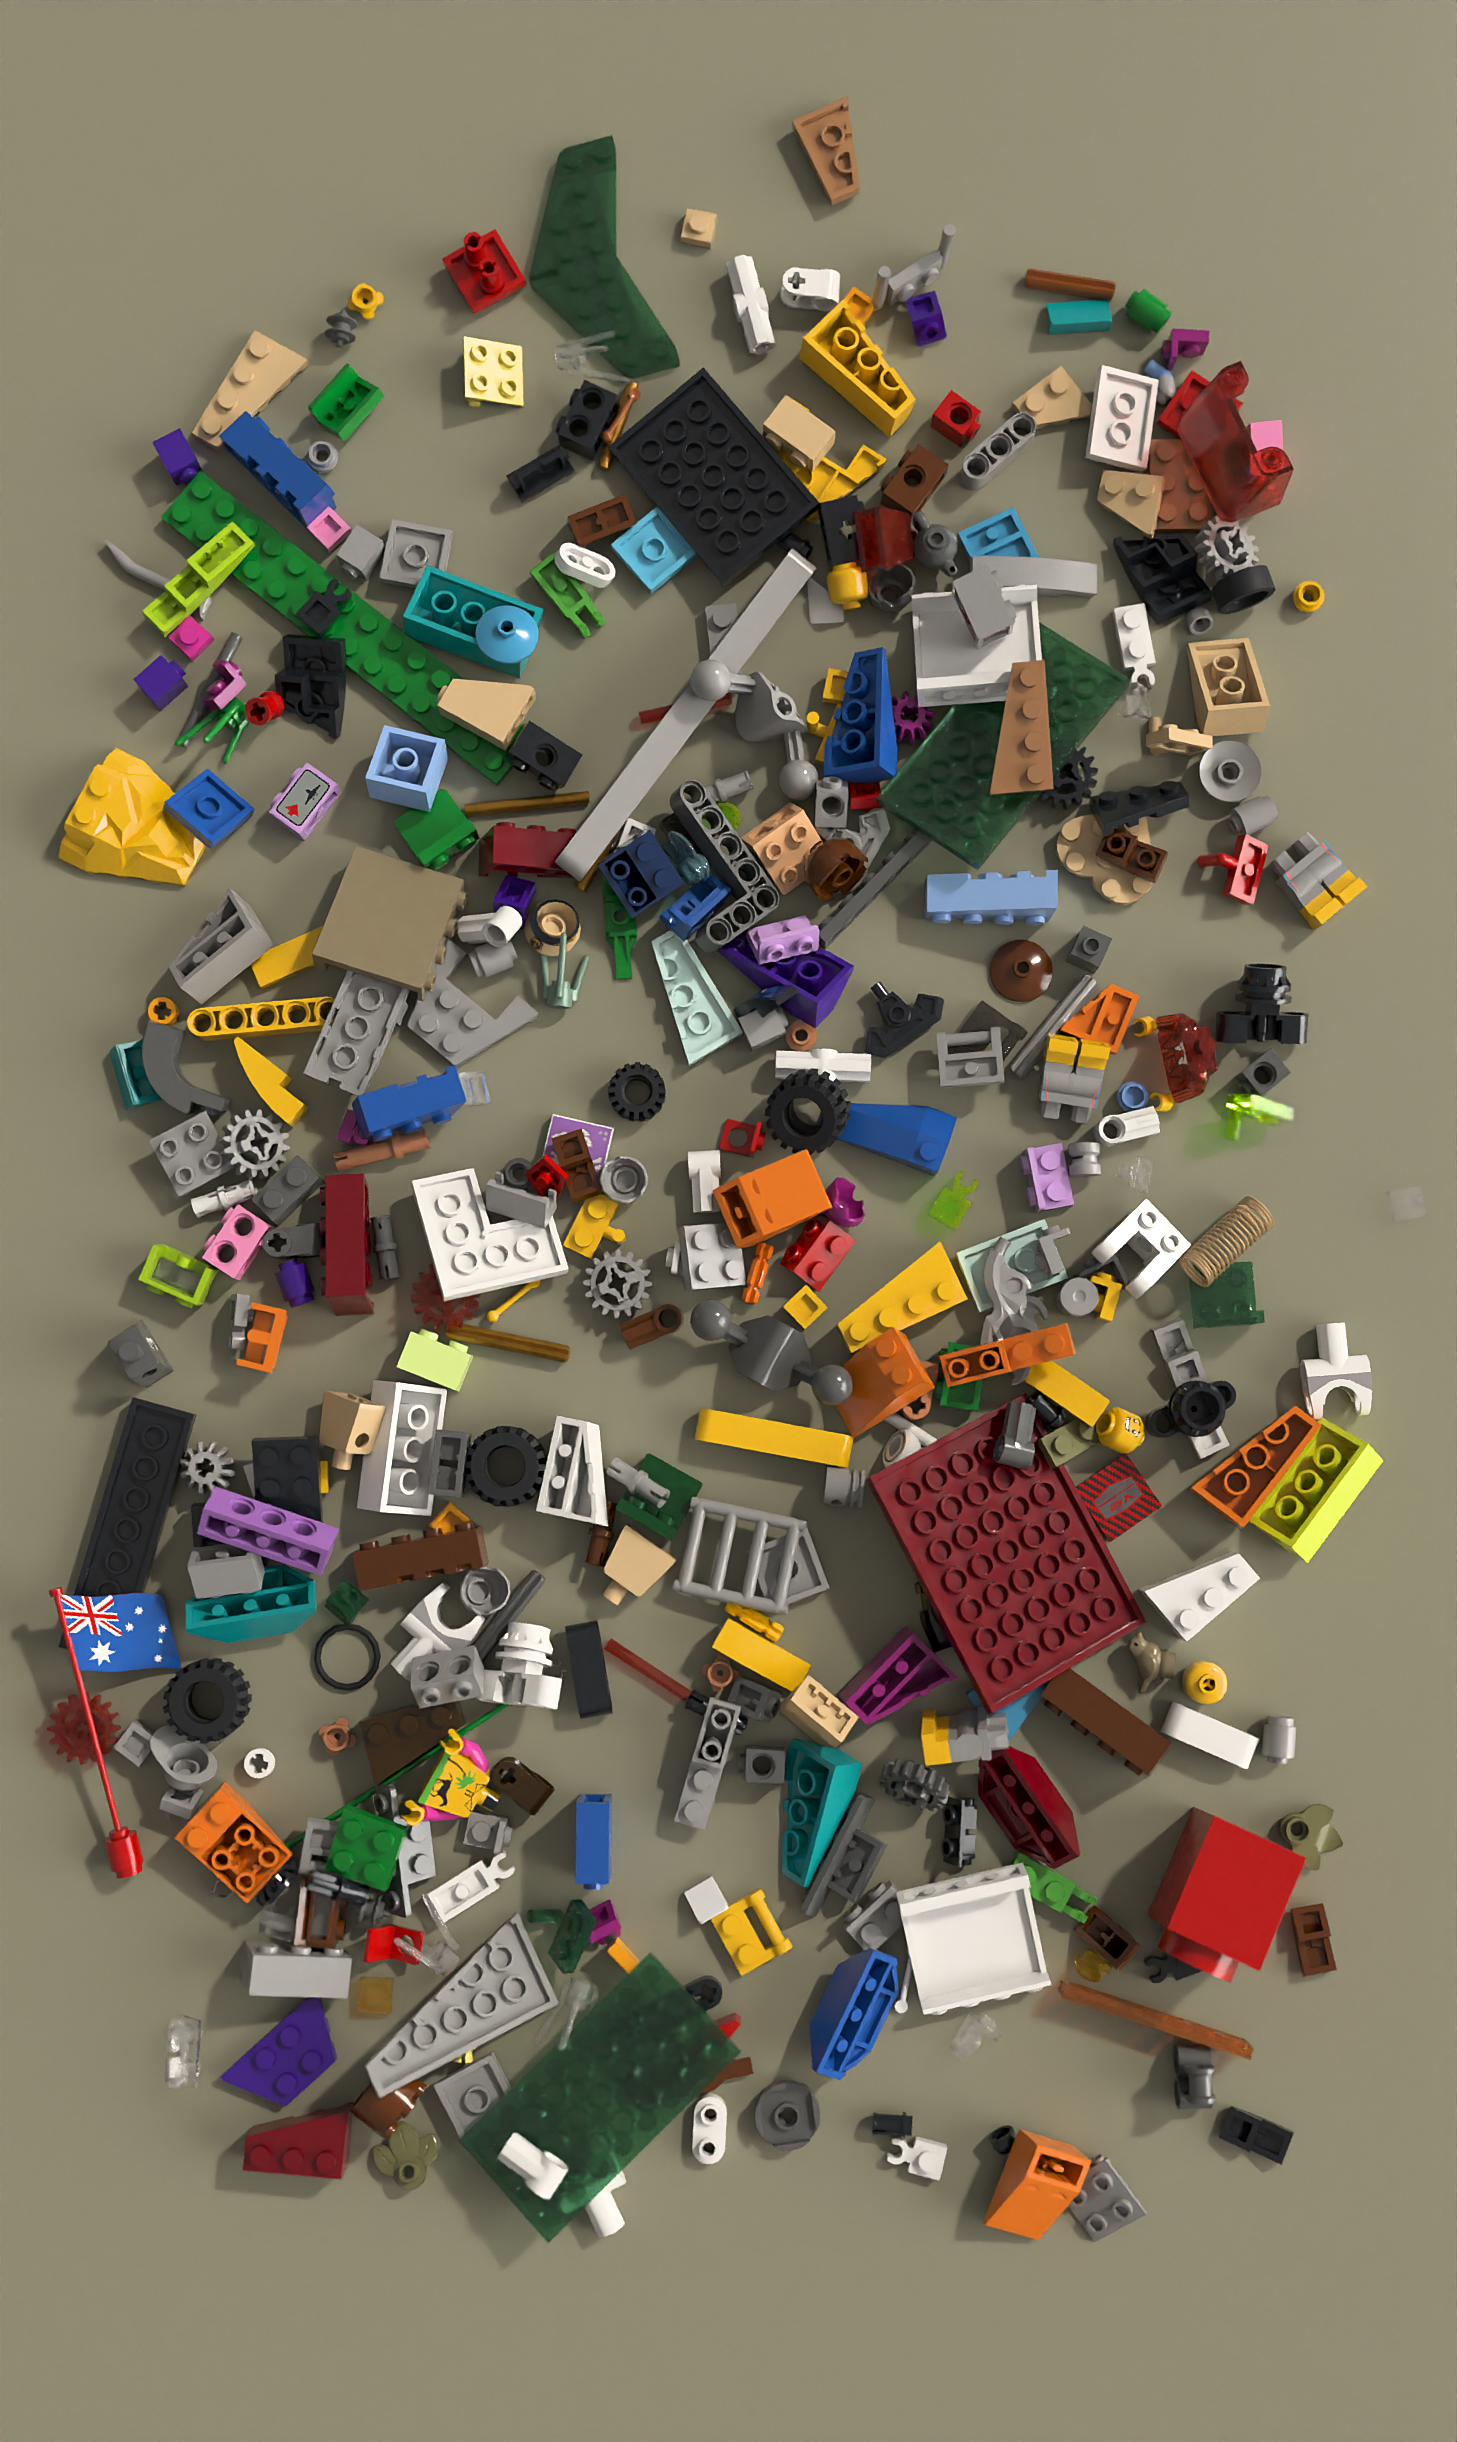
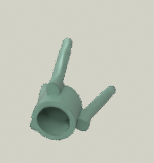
[540,932,589,1009]

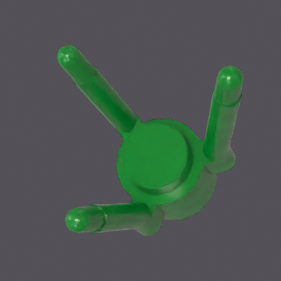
[175,697,249,764]

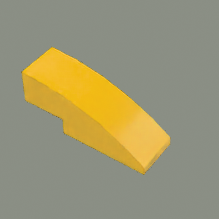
[234,1036,309,1128]
[712,1617,811,1691]

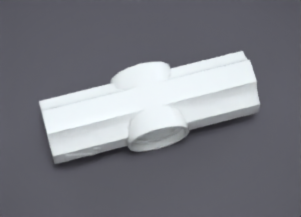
[726,255,775,355]
[775,1049,871,1083]

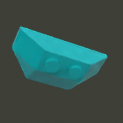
[186,1566,317,1643]

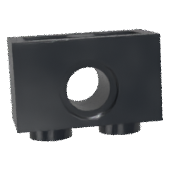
[505,720,583,790]

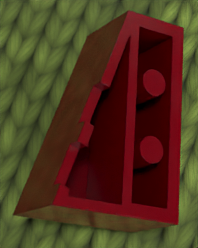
[242,2101,354,2179]

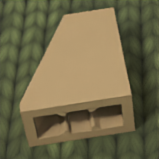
[436,679,537,751]

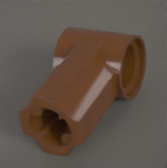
[619,1304,684,1350]

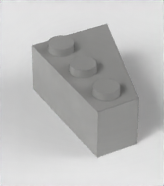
[169,888,274,1004]
[240,1940,352,1998]

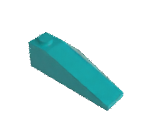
[782,1738,863,1887]

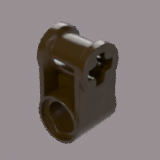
[493,1756,555,1816]

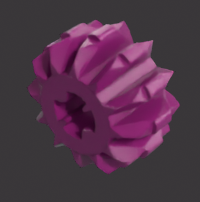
[891,691,935,746]

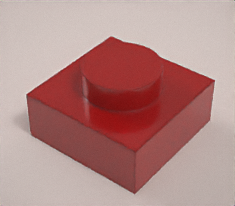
[848,782,882,811]

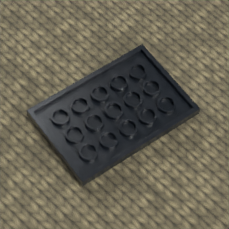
[608,367,819,587]

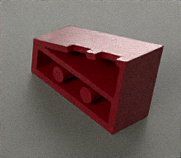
[478,822,576,878]

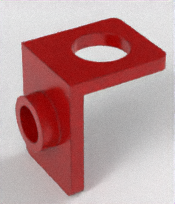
[719,1119,766,1158]
[363,1924,424,1965]

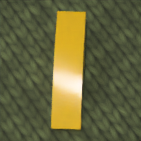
[1009,1361,1110,1428]

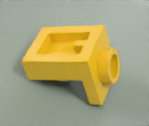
[1087,1272,1122,1323]

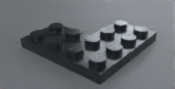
[191,1436,323,1566]

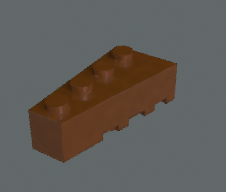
[352,1521,489,1591]
[1041,1668,1173,1776]

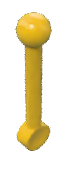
[486,1280,541,1323]

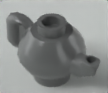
[912,511,958,577]

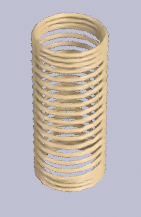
[1179,1196,1274,1287]

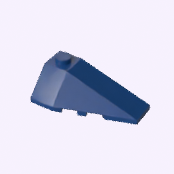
[824,647,897,784]
[820,1103,957,1176]

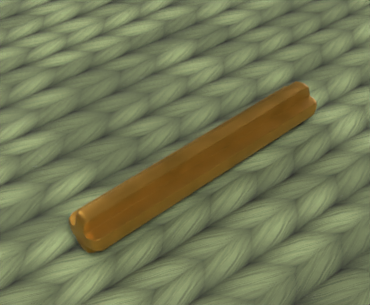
[445,1321,570,1363]

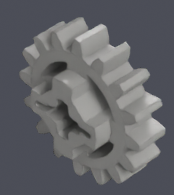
[1195,515,1259,580]
[219,1109,290,1179]
[583,1249,652,1319]

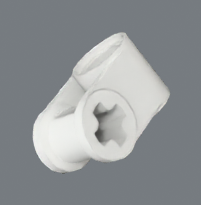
[780,267,840,312]

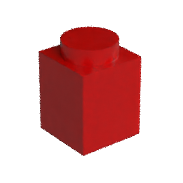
[1148,1807,1306,1983]

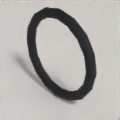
[314,1623,381,1691]

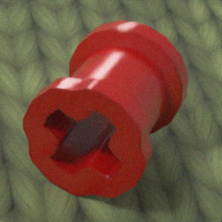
[245,691,285,726]

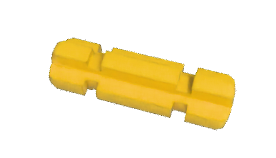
[724,1603,784,1642]

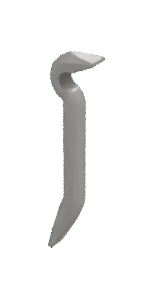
[105,539,212,621]

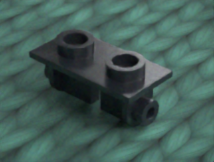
[506,445,575,502]
[941,1796,978,1867]

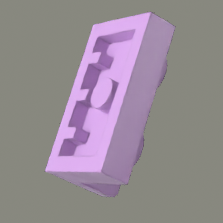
[746,915,820,965]
[1020,1143,1074,1213]

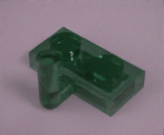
[527,1899,597,1974]

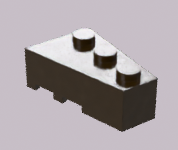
[359,1701,465,1786]

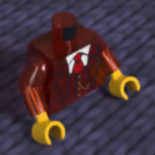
[1133,1013,1218,1112]

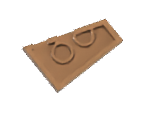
[792,96,859,206]

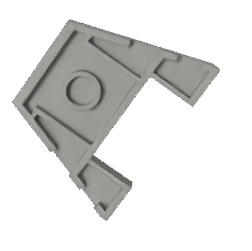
[407,937,540,1067]

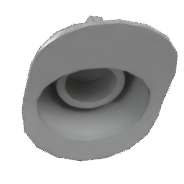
[150,1725,218,1795]

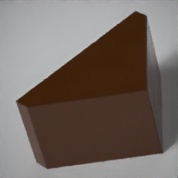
[1074,1905,1140,1972]

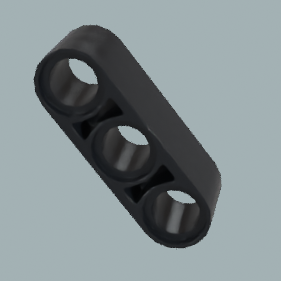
[565,1620,613,1719]

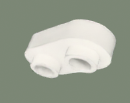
[554,543,615,588]
[692,2094,727,2164]

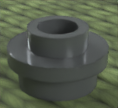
[503,1158,532,1189]

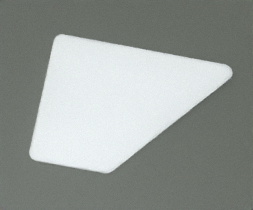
[807,577,844,624]

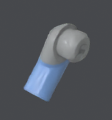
[1143,360,1176,405]

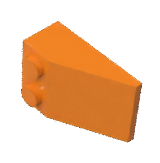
[835,1327,935,1438]

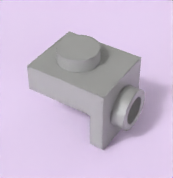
[1035,1225,1071,1277]

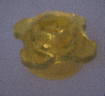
[1075,1948,1112,1982]

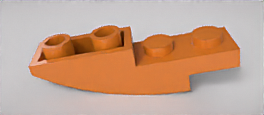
[939,1323,1076,1387]

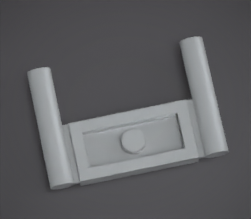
[872,224,956,310]

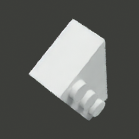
[536,1416,608,1526]
[1138,1552,1260,1641]

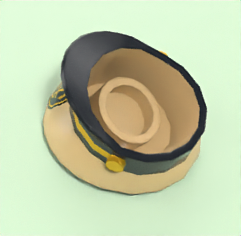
[524,899,581,956]

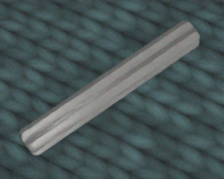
[1009,974,1097,1078]

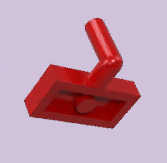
[1197,834,1269,905]

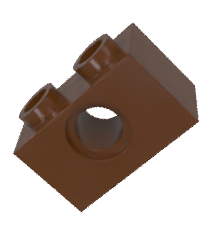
[880,443,949,525]

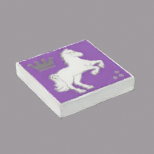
[542,1114,614,1186]

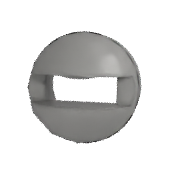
[1186,607,1213,635]

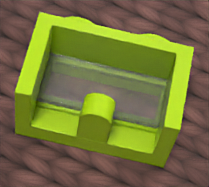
[138,1244,220,1308]

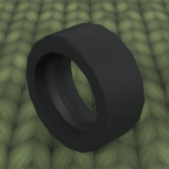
[1211,565,1276,614]

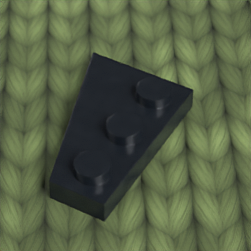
[1089,781,1189,837]

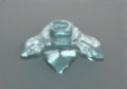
[661,831,710,885]

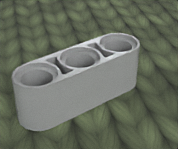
[960,412,1037,491]

